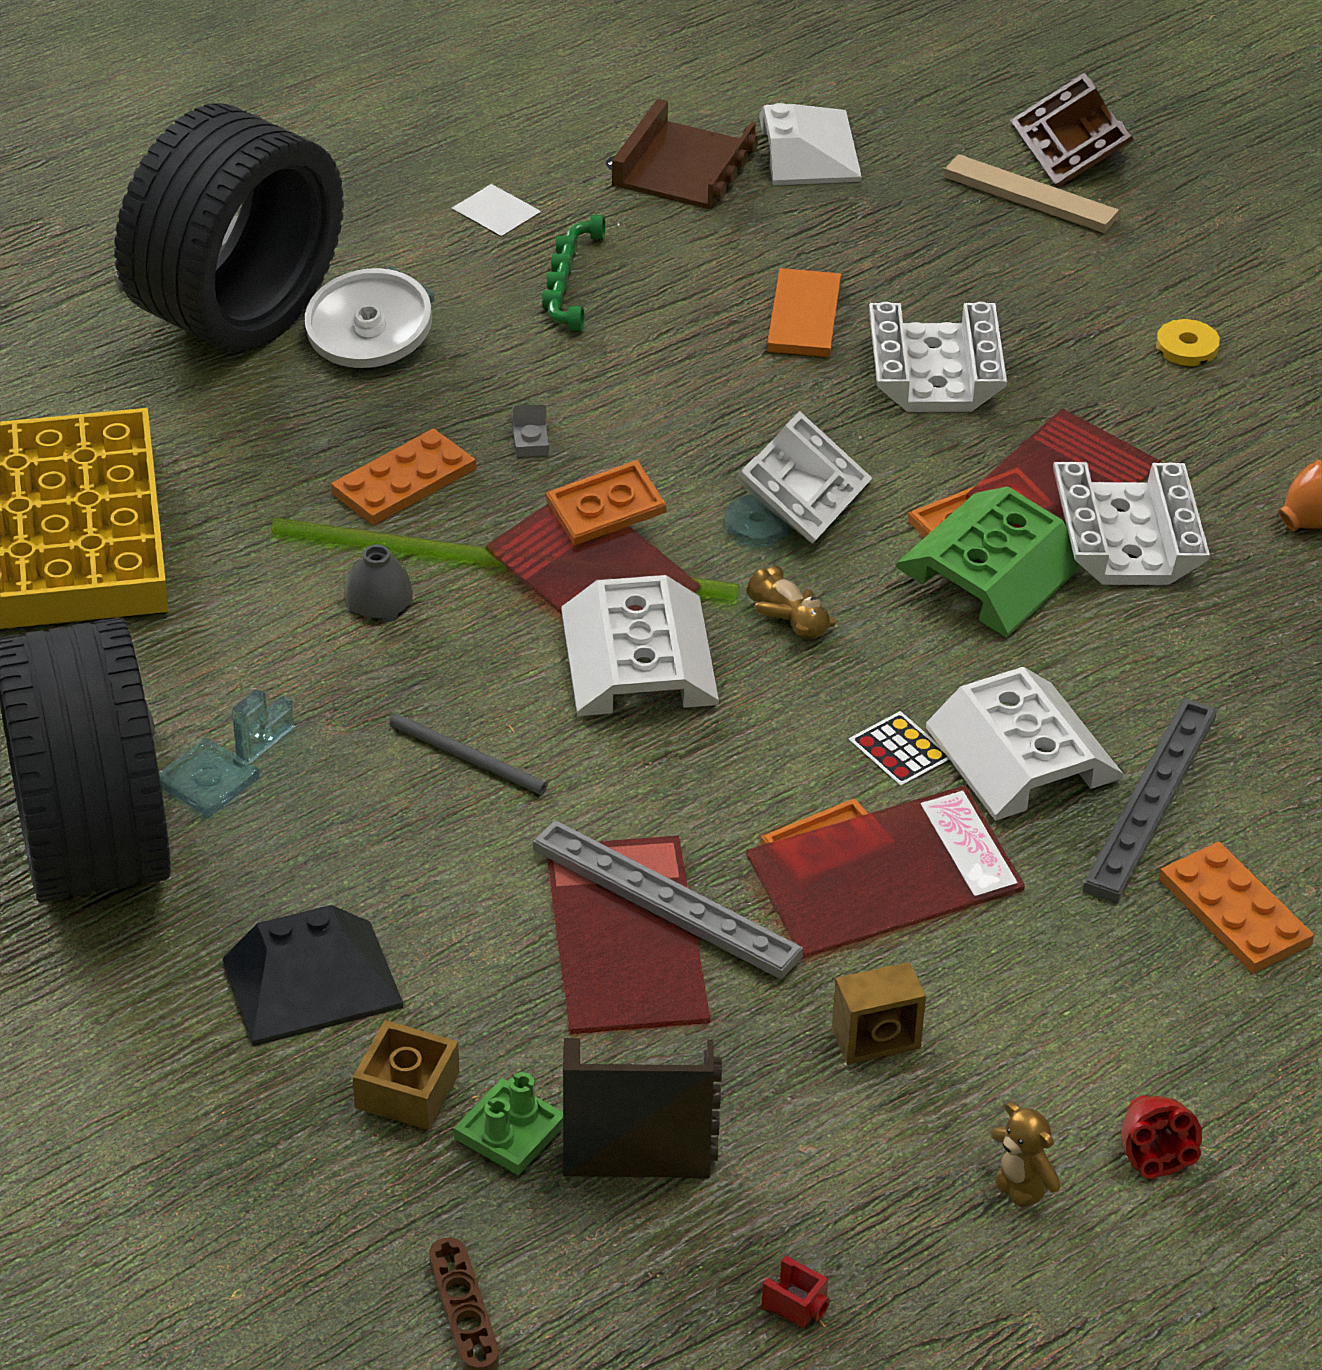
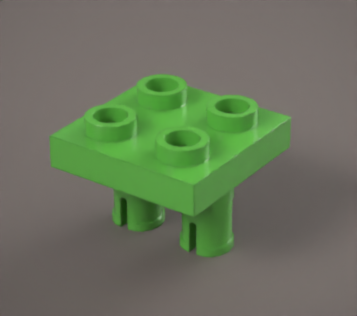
[453,1072,563,1176]

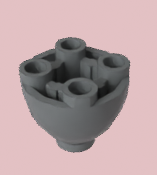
[344,544,413,622]

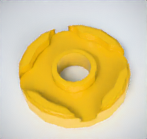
[1156,319,1220,366]

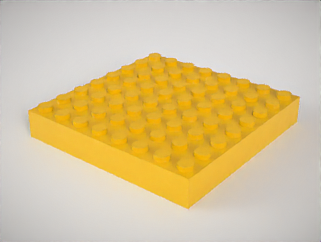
[0,408,169,629]

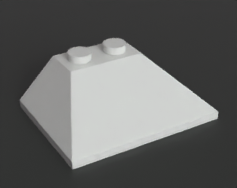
[759,103,862,185]
[736,411,872,544]

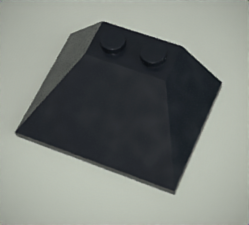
[222,905,404,1046]

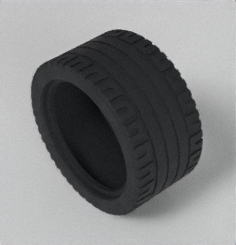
[114,103,344,352]
[0,618,171,903]

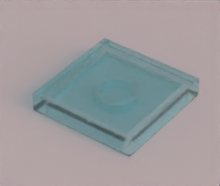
[159,737,260,818]

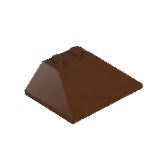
[1010,73,1134,188]

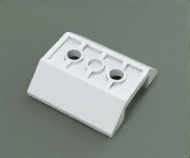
[869,302,1007,412]
[1053,462,1210,585]
[561,575,719,716]
[926,667,1123,821]

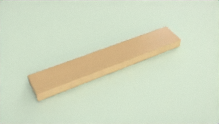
[944,154,1119,233]

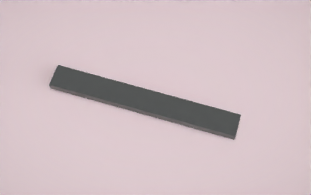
[1083,698,1217,903]

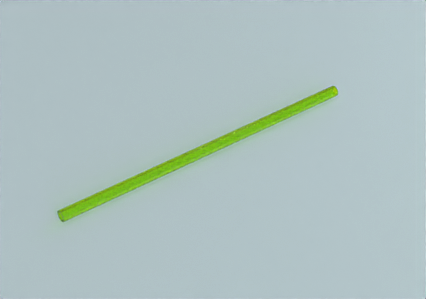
[271,517,739,601]

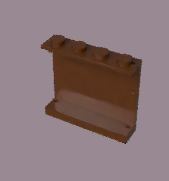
[612,99,759,210]

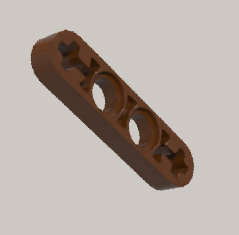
[429,1237,499,1370]

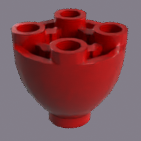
[1121,1096,1202,1179]

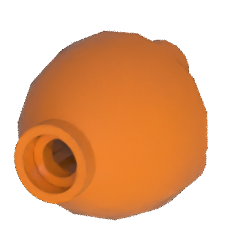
[1278,459,1322,532]

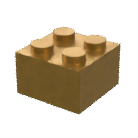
[832,962,926,1065]
[352,1020,459,1130]

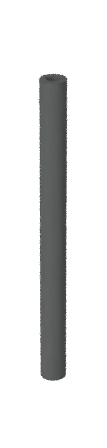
[390,713,547,795]

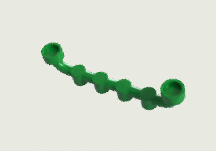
[542,215,606,331]

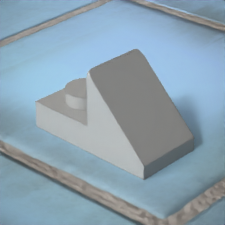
[511,404,549,457]

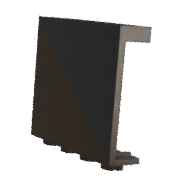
[563,1038,722,1178]

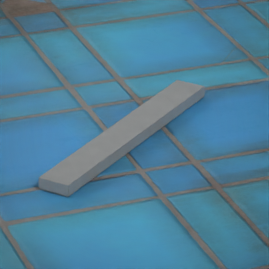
[533,820,803,980]

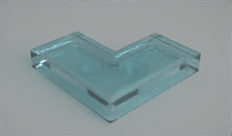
[232,689,294,766]

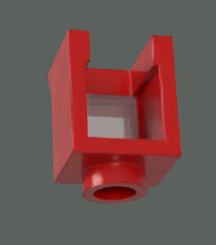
[761,1255,830,1328]

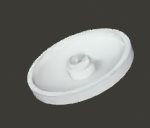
[305,268,432,368]

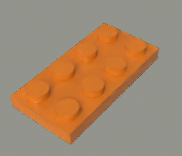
[331,428,476,526]
[1159,841,1314,974]

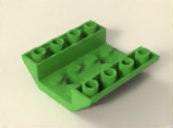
[896,486,1082,638]

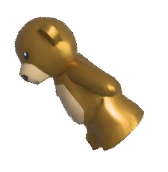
[746,565,837,640]
[991,1102,1061,1207]

